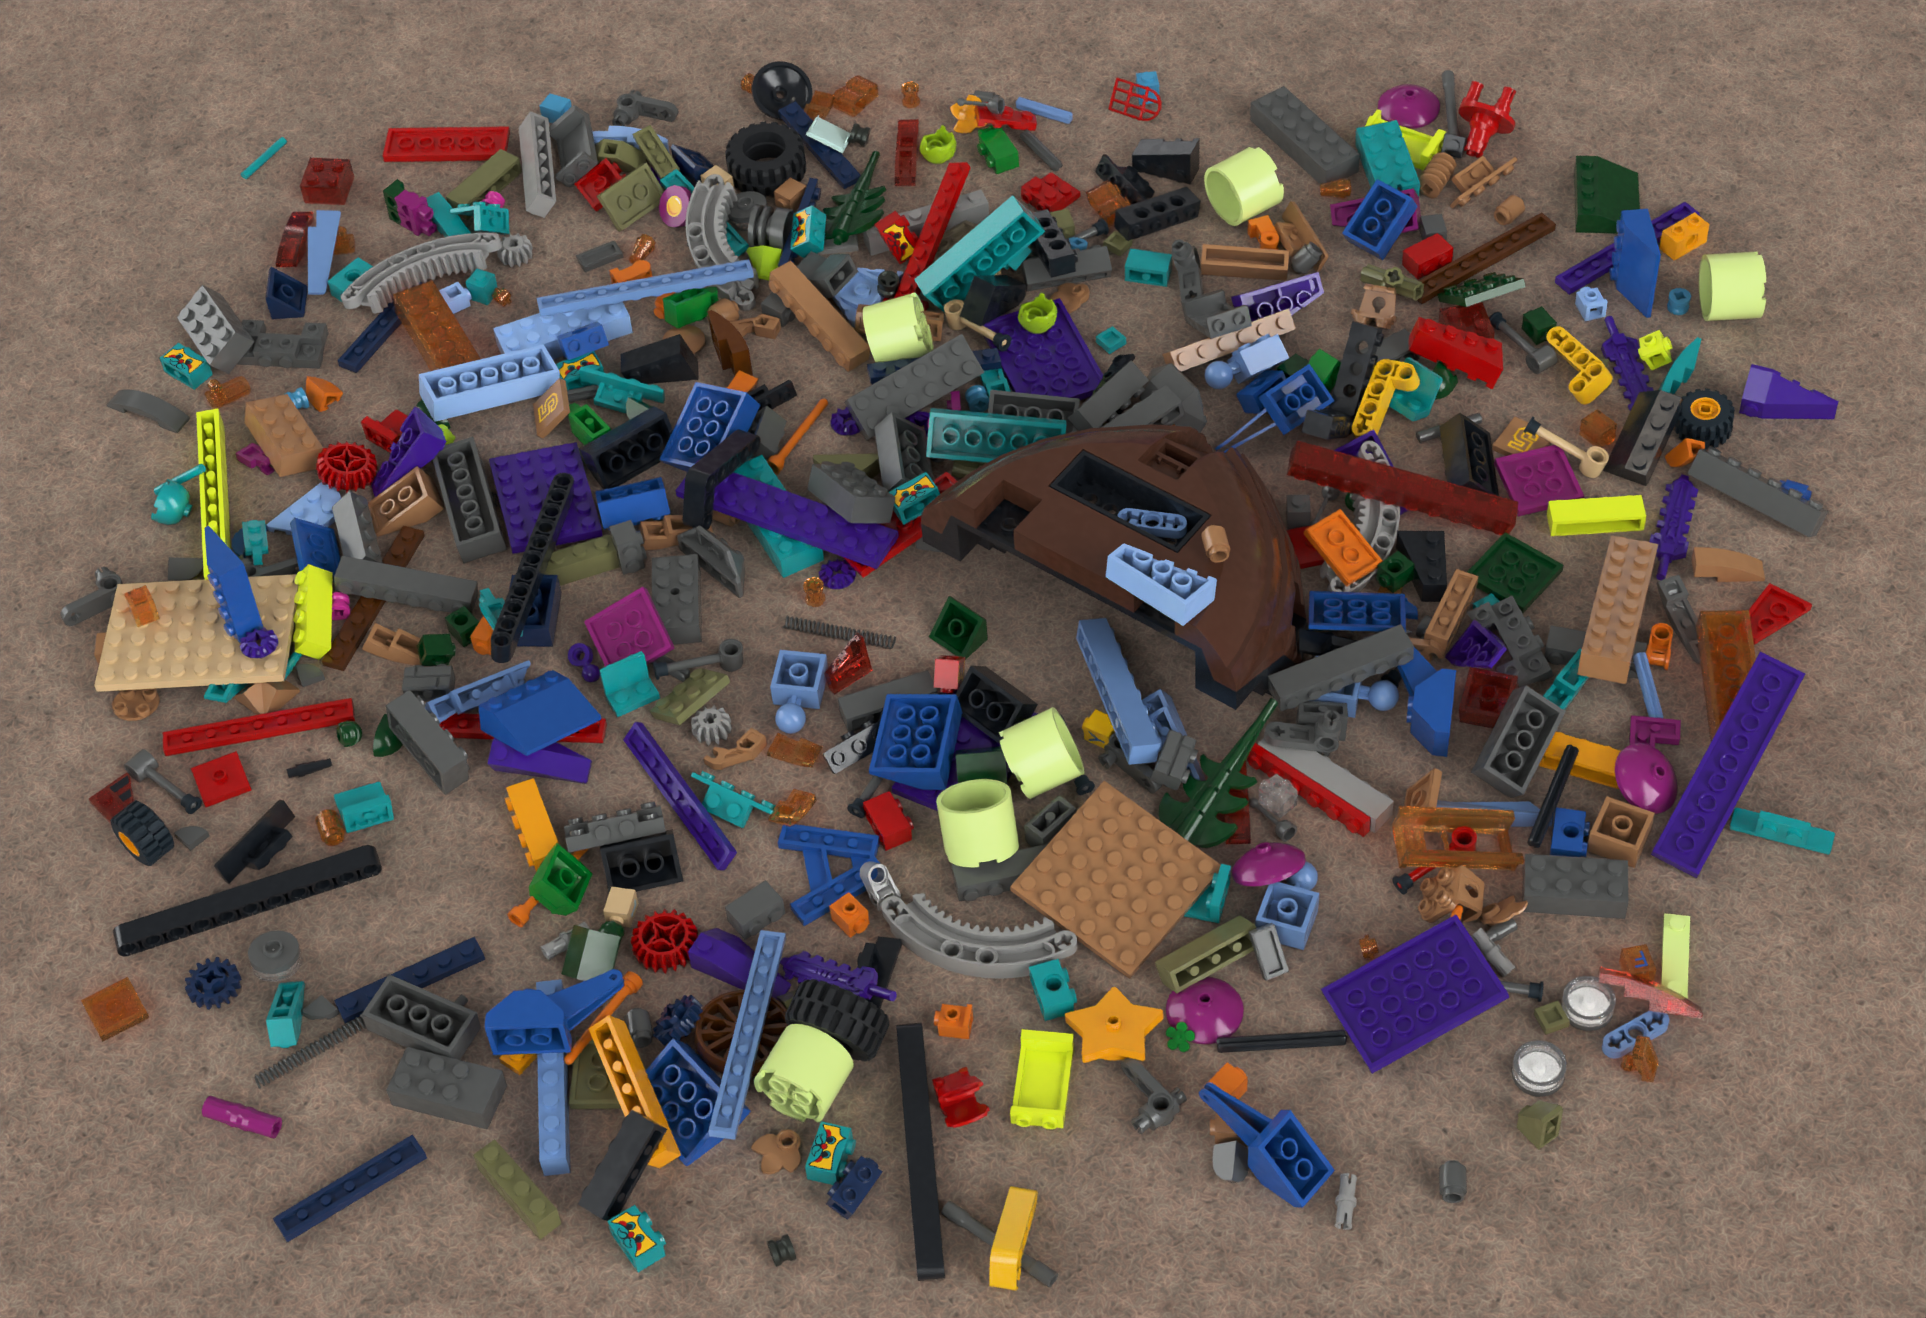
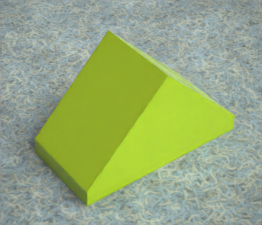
[746,245,782,281]

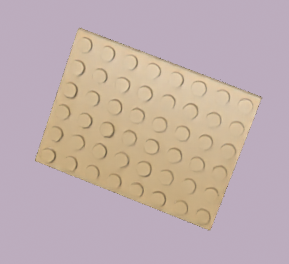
[94,574,298,692]

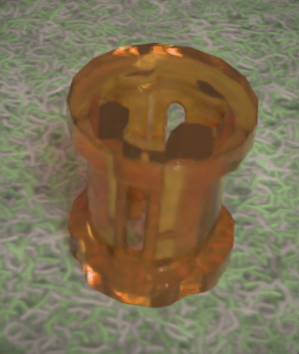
[901,81,920,108]
[803,577,826,607]

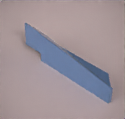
[308,210,341,295]
[425,660,531,723]
[1142,689,1206,781]
[1430,800,1553,827]

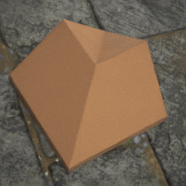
[234,680,300,715]

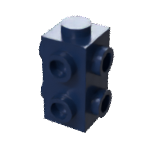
[826,1156,883,1220]

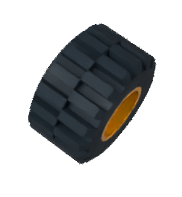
[1675,388,1735,448]
[110,800,174,866]

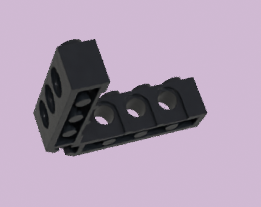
[1301,321,1384,440]

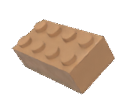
[244,394,323,477]

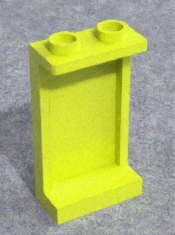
[1365,109,1446,170]
[1010,1029,1074,1129]

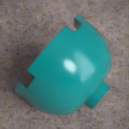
[151,479,193,525]

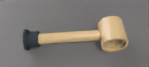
[944,299,1011,351]
[1524,417,1609,478]

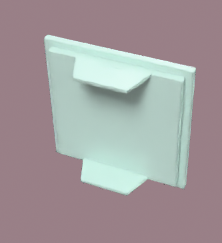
[806,115,851,153]

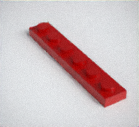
[1247,743,1371,837]

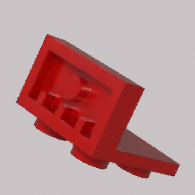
[361,409,408,453]

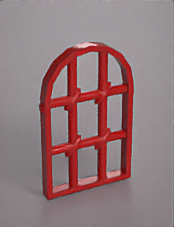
[1108,78,1162,121]

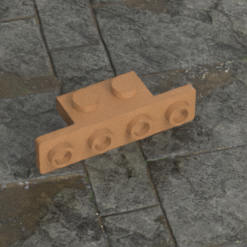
[1450,156,1518,209]
[1274,201,1329,271]

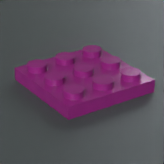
[1494,445,1584,517]
[584,587,675,667]

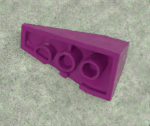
[1330,188,1421,233]

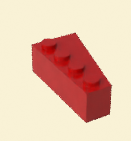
[1409,317,1503,390]

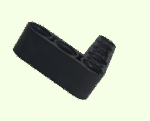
[682,429,761,530]

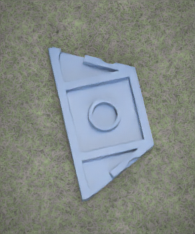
[833,268,904,328]
[266,482,341,535]

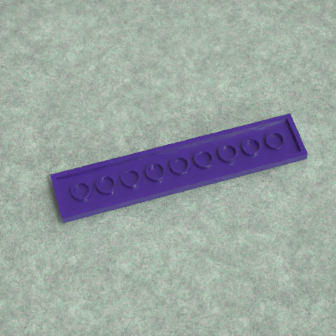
[675,459,899,569]
[1651,652,1805,878]

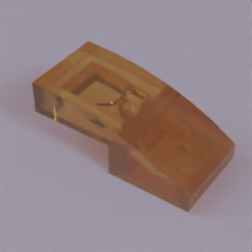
[804,90,836,121]
[767,733,823,768]
[768,789,817,827]

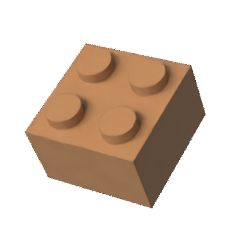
[1587,796,1655,868]

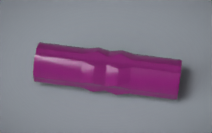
[202,1095,282,1139]

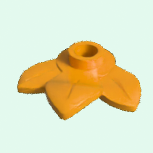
[950,95,988,134]

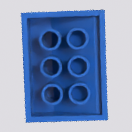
[1609,209,1661,318]
[659,382,760,472]
[204,526,264,643]
[1308,591,1406,632]
[478,670,601,756]
[869,694,963,790]
[646,1038,751,1166]

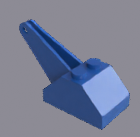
[1214,364,1335,453]
[1397,647,1456,757]
[484,969,624,1055]
[1199,1082,1335,1208]

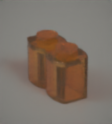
[833,75,878,117]
[1086,180,1130,227]

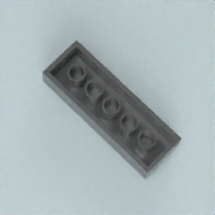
[1250,86,1360,189]
[844,334,984,441]
[433,436,507,563]

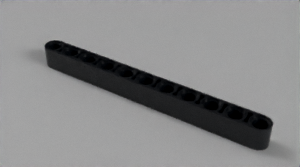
[491,473,574,663]
[113,845,382,957]
[896,1022,945,1281]

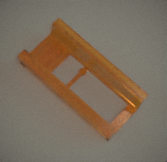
[1392,806,1524,871]

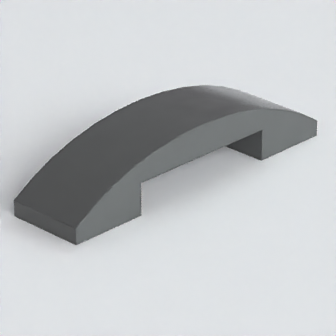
[107,389,190,433]
[1656,575,1721,664]

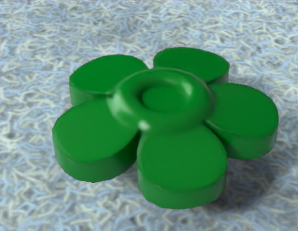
[1166,1022,1195,1052]

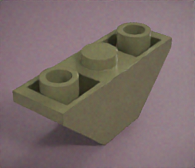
[593,139,647,172]
[813,453,881,479]

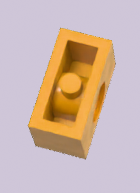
[1659,212,1710,261]

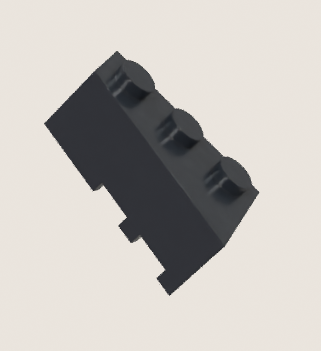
[621,334,699,384]

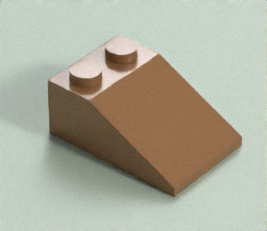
[368,466,444,537]

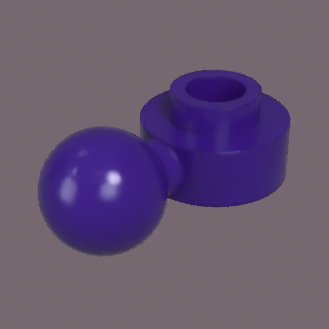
[568,643,600,682]

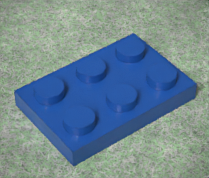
[290,517,340,583]

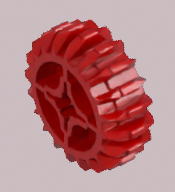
[316,441,377,493]
[631,908,698,974]

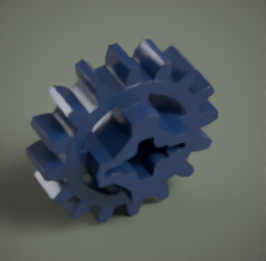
[185,957,242,1010]
[653,995,703,1046]

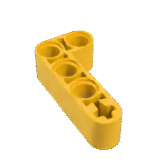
[1546,326,1613,405]
[1352,359,1420,438]
[989,1186,1038,1291]

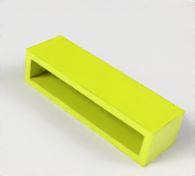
[1547,495,1646,536]
[293,564,333,660]

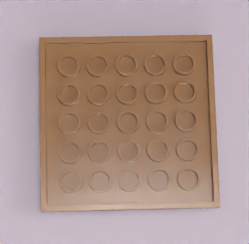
[1010,781,1221,979]

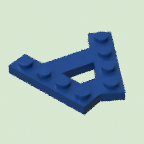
[778,823,880,926]

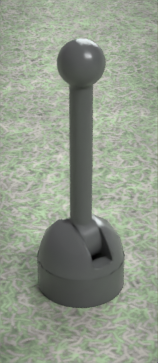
[957,97,1005,114]
[1310,481,1342,525]
[1249,798,1297,842]

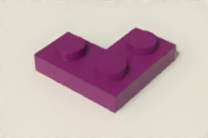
[1629,715,1681,748]

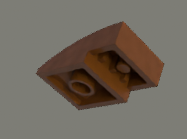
[707,310,753,377]

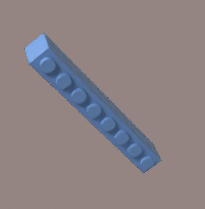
[1076,618,1162,765]
[536,979,570,1176]

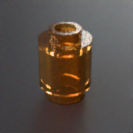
[315,809,345,846]

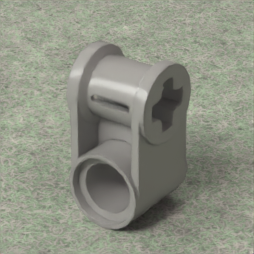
[859,861,901,911]

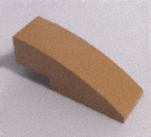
[638,515,713,551]
[1691,547,1765,582]
[362,623,429,667]

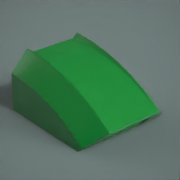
[529,843,593,916]

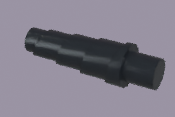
[286,758,332,778]

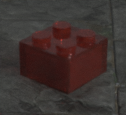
[300,158,354,205]
[1438,302,1495,339]
[1459,667,1519,729]

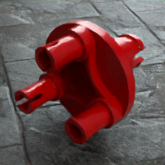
[1458,81,1516,158]

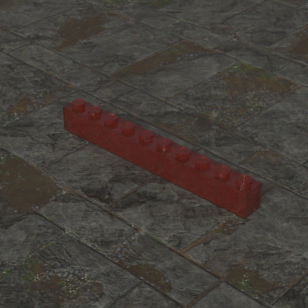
[1287,440,1519,535]

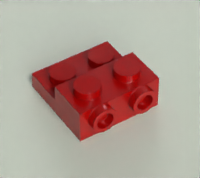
[574,158,626,212]
[1021,172,1081,212]

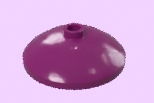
[1378,84,1440,129]
[1615,743,1678,815]
[1231,842,1306,886]
[1166,977,1244,1044]

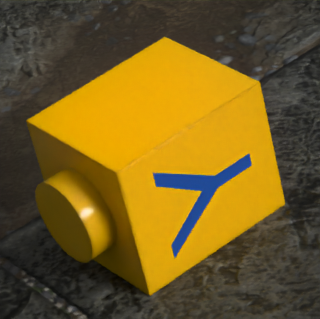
[1082,709,1115,748]

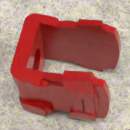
[932,1067,990,1128]

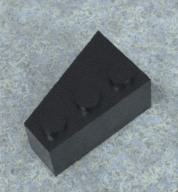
[1132,138,1200,184]
[960,275,1027,326]
[1396,530,1447,602]

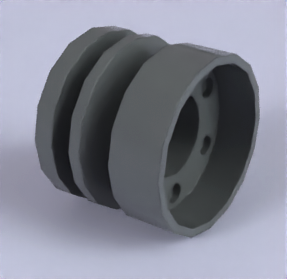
[748,204,794,252]

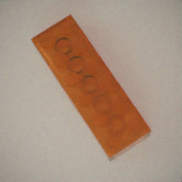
[393,280,481,371]
[1696,610,1756,742]

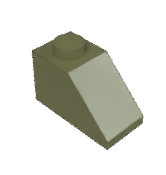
[1517,1101,1563,1150]

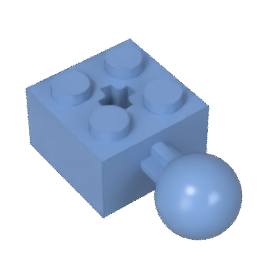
[1204,334,1289,389]
[770,650,829,734]
[1309,655,1399,718]
[1255,861,1319,950]

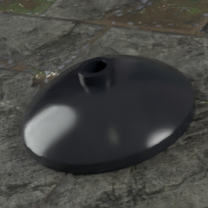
[751,61,812,120]

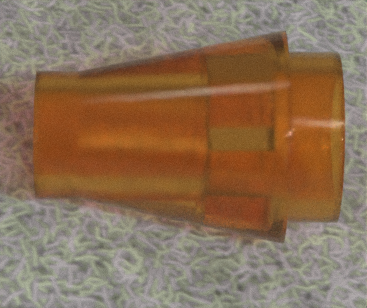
[1320,177,1351,199]
[629,234,656,264]

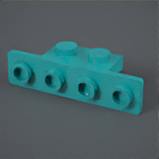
[579,366,665,413]
[691,771,781,828]
[1730,807,1835,855]

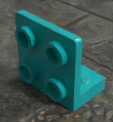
[450,202,509,235]
[1389,357,1443,422]
[599,651,660,717]
[334,782,394,833]
[1184,864,1231,923]

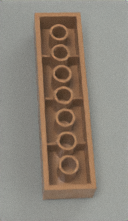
[1577,536,1658,684]

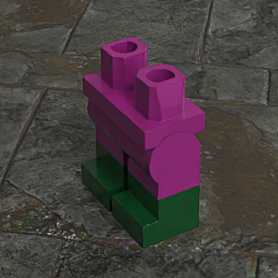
[383,179,437,236]

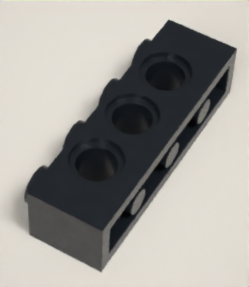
[1114,186,1201,241]
[1031,209,1078,278]

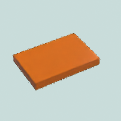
[1303,509,1383,587]

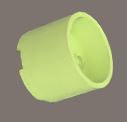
[1204,147,1284,226]
[1699,252,1766,321]
[863,293,934,362]
[999,707,1084,799]
[936,779,1019,867]
[754,1024,854,1123]

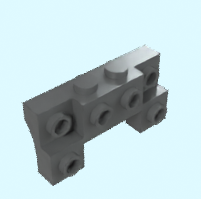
[237,320,329,369]
[1467,596,1554,693]
[564,801,666,853]

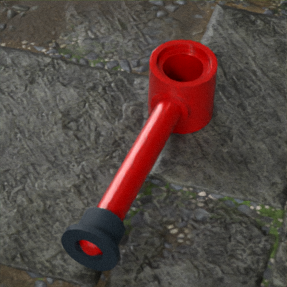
[1392,826,1477,895]

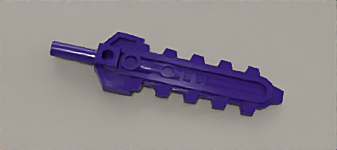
[1601,316,1654,411]
[1649,474,1698,580]
[780,951,897,1001]

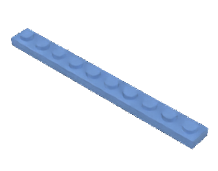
[537,259,754,316]
[709,930,786,1140]

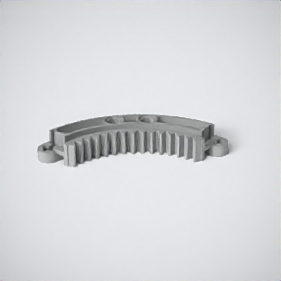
[686,174,759,311]
[341,233,502,314]
[1319,441,1400,592]
[881,893,1077,979]

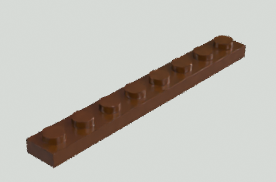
[1417,212,1556,304]
[322,526,425,671]

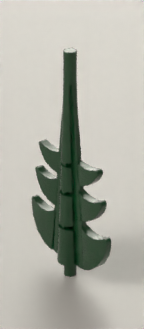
[823,151,886,245]
[1158,698,1278,848]

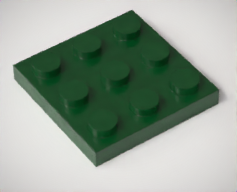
[1437,272,1526,307]
[1467,532,1564,614]

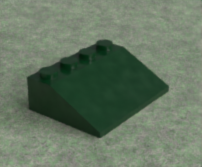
[1574,156,1640,234]

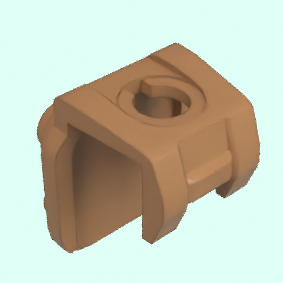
[1351,283,1397,329]
[1418,866,1485,923]

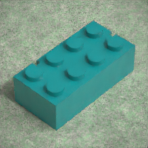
[1355,120,1420,196]

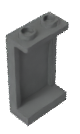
[549,105,598,187]
[1181,289,1252,339]

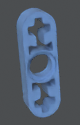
[1117,508,1187,539]
[1602,1008,1669,1059]

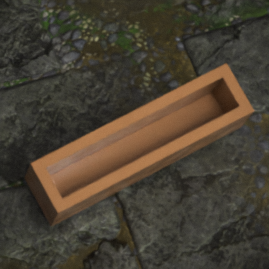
[1201,244,1289,281]

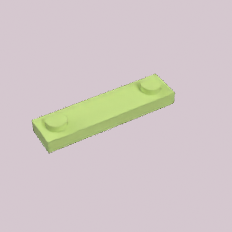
[1660,913,1690,1007]

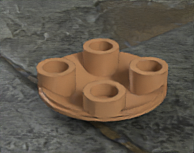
[662,325,706,354]
[112,688,160,721]

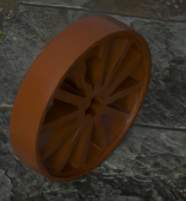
[695,990,788,1077]

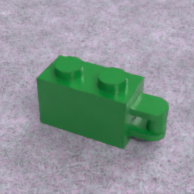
[977,125,1019,174]
[663,287,719,329]
[1308,349,1341,393]
[568,403,611,445]

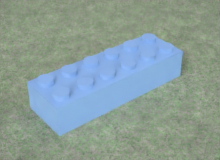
[493,302,633,359]
[419,344,560,422]

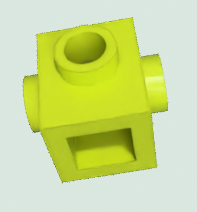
[1638,330,1673,370]

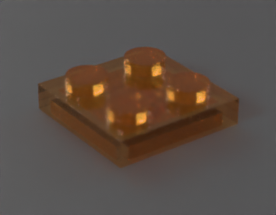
[81,977,150,1042]

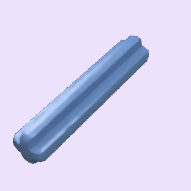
[1016,97,1073,124]
[1633,652,1663,718]

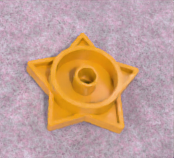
[1065,987,1164,1063]

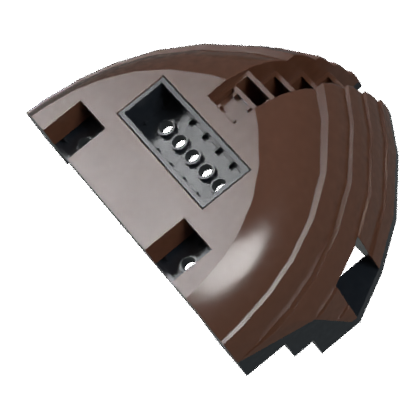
[921,424,1306,710]

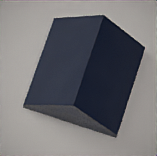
[671,144,714,187]
[265,267,308,319]

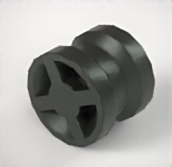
[849,123,871,147]
[877,270,899,298]
[767,1234,797,1267]

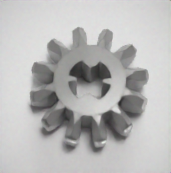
[497,233,533,268]
[691,705,732,746]

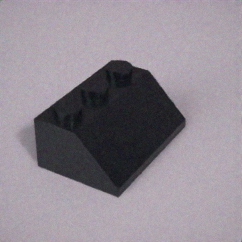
[956,666,1038,744]
[600,829,683,892]

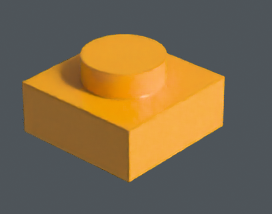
[499,1054,537,1076]

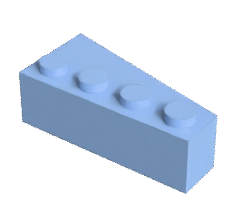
[1106,543,1217,626]

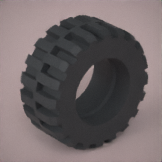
[725,122,806,198]
[785,979,890,1061]

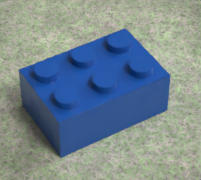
[1342,179,1418,260]
[595,477,670,530]

